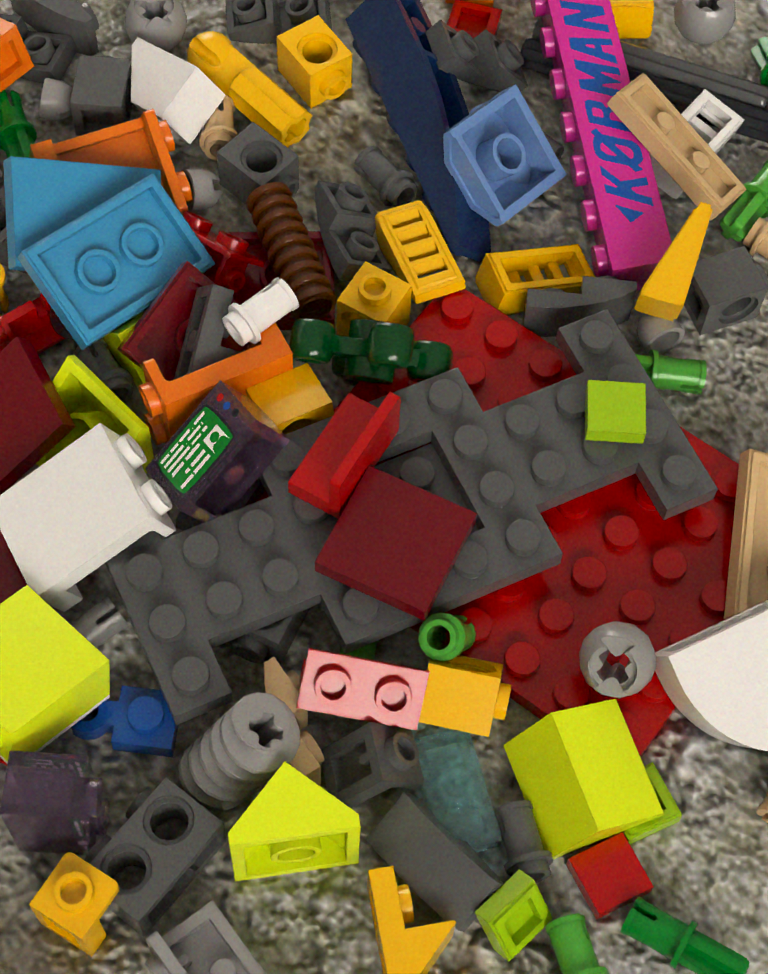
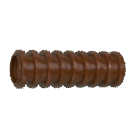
[246,182,337,320]

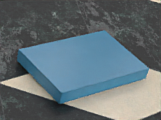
[3,156,161,271]
[17,173,216,350]

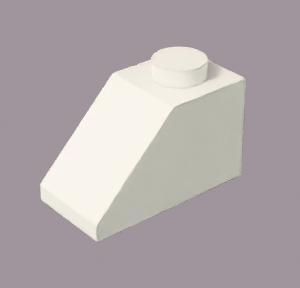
[131,37,226,145]

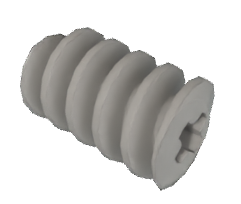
[178,692,300,810]

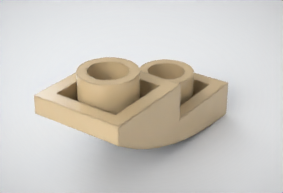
[264,657,324,786]

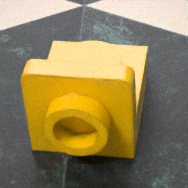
[29,852,120,957]

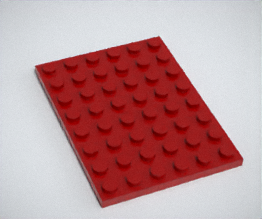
[256,289,739,757]

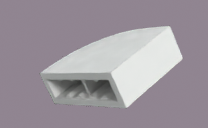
[655,600,768,751]

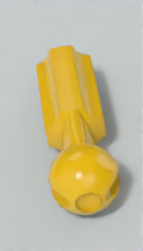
[187,31,312,148]

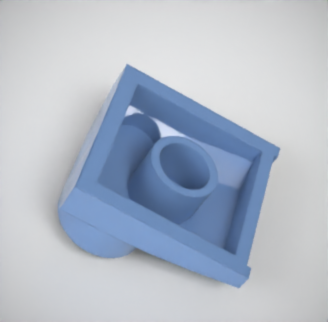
[443,84,567,226]

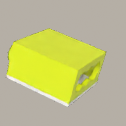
[0,585,110,771]

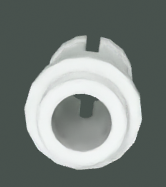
[222,277,299,346]

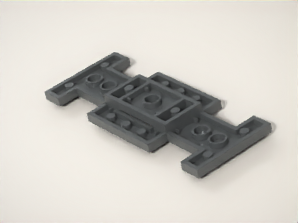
[105,309,718,725]

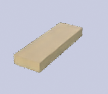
[606,73,747,221]

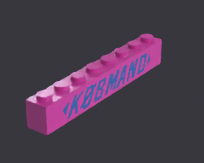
[530,0,672,291]

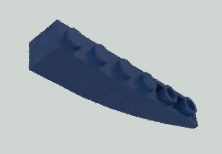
[346,0,491,262]

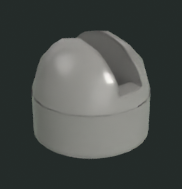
[39,78,73,121]
[183,168,222,211]
[636,314,685,355]

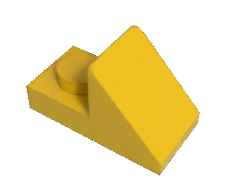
[367,866,456,974]

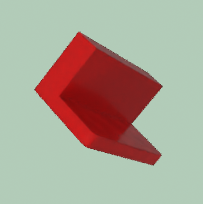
[288,392,401,519]

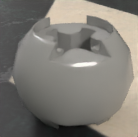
[125,0,187,51]
[674,0,736,44]
[579,621,656,699]

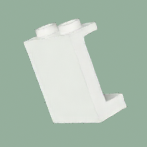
[0,423,176,612]

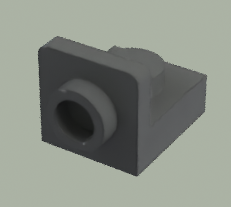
[321,722,424,808]

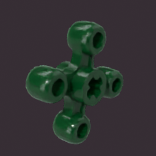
[289,318,453,385]

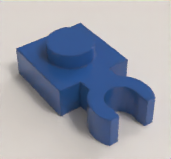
[71,685,179,757]

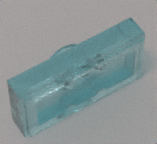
[414,729,502,852]

